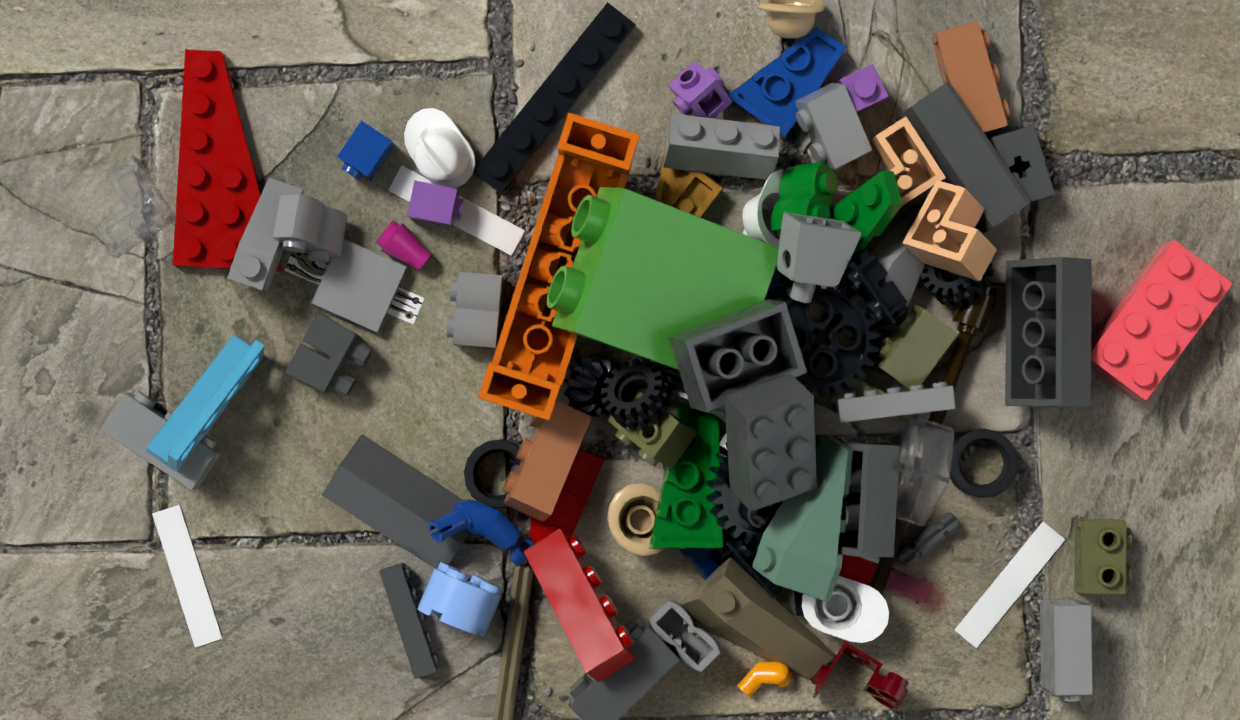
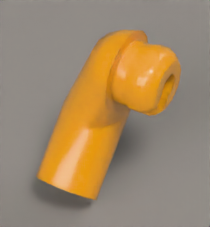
[737,661,792,697]

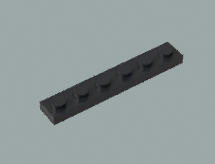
[474,2,636,195]

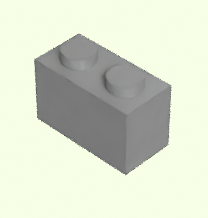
[795,83,872,169]

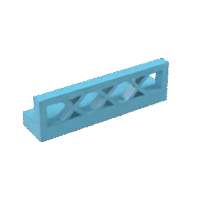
[146,334,265,472]

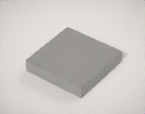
[311,239,408,333]

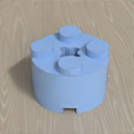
[417,562,502,637]

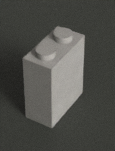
[1040,599,1093,702]

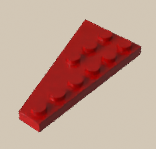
[173,49,283,272]

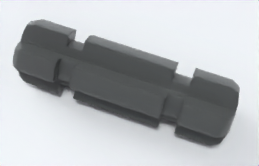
[896,512,961,568]

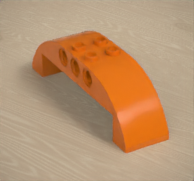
[478,112,640,421]

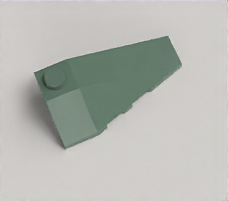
[752,435,853,601]

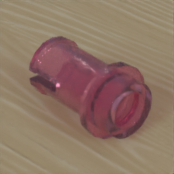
[884,568,933,604]

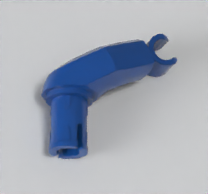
[428,499,534,566]

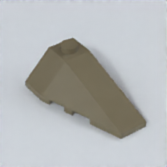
[680,557,835,679]

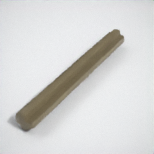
[493,565,534,720]

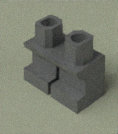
[285,312,373,396]

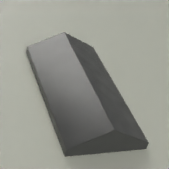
[896,81,1031,234]
[322,434,469,568]

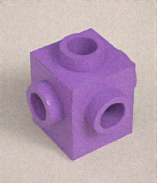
[668,61,732,118]

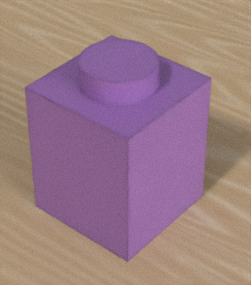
[838,64,889,115]
[407,180,464,228]

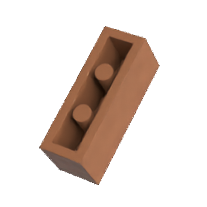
[931,21,1010,135]
[502,401,592,522]

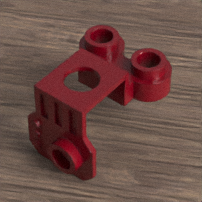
[812,642,909,710]

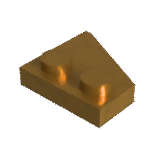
[656,154,723,218]

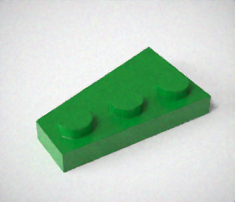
[829,170,902,286]

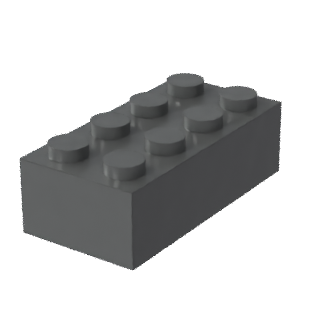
[1005,257,1092,407]

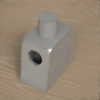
[776,212,861,303]

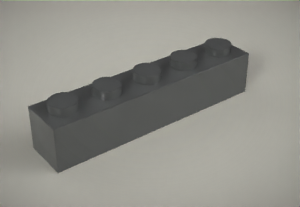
[379,562,440,679]

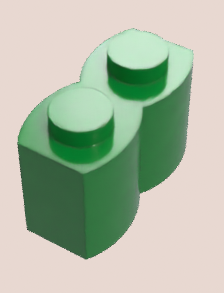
[771,162,838,237]

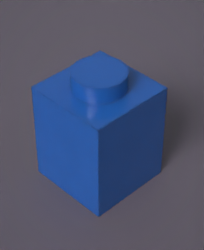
[337,120,395,180]

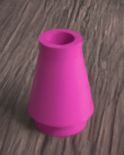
[376,220,431,270]

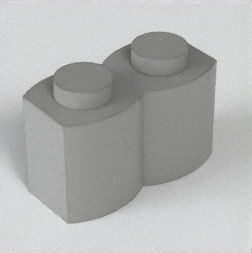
[273,194,348,263]
[447,272,504,349]
[649,598,720,672]

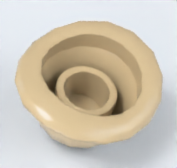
[758,0,826,39]
[608,483,663,556]

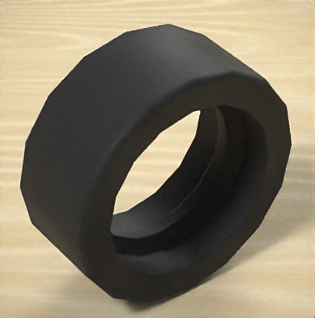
[946,429,1018,498]
[464,439,521,509]

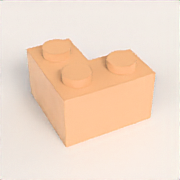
[870,116,946,207]
[903,180,997,281]

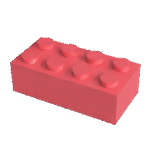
[1091,240,1233,401]

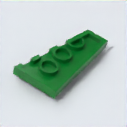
[649,403,723,549]

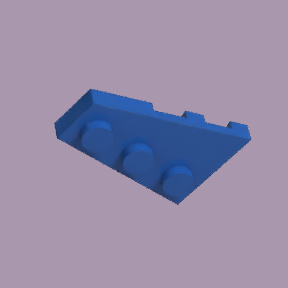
[728,27,847,138]

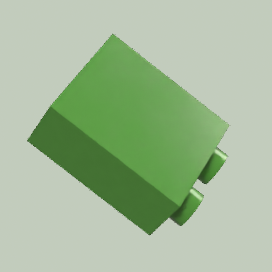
[547,187,779,372]

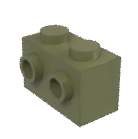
[872,304,958,390]
[607,389,698,469]
[1074,519,1132,594]

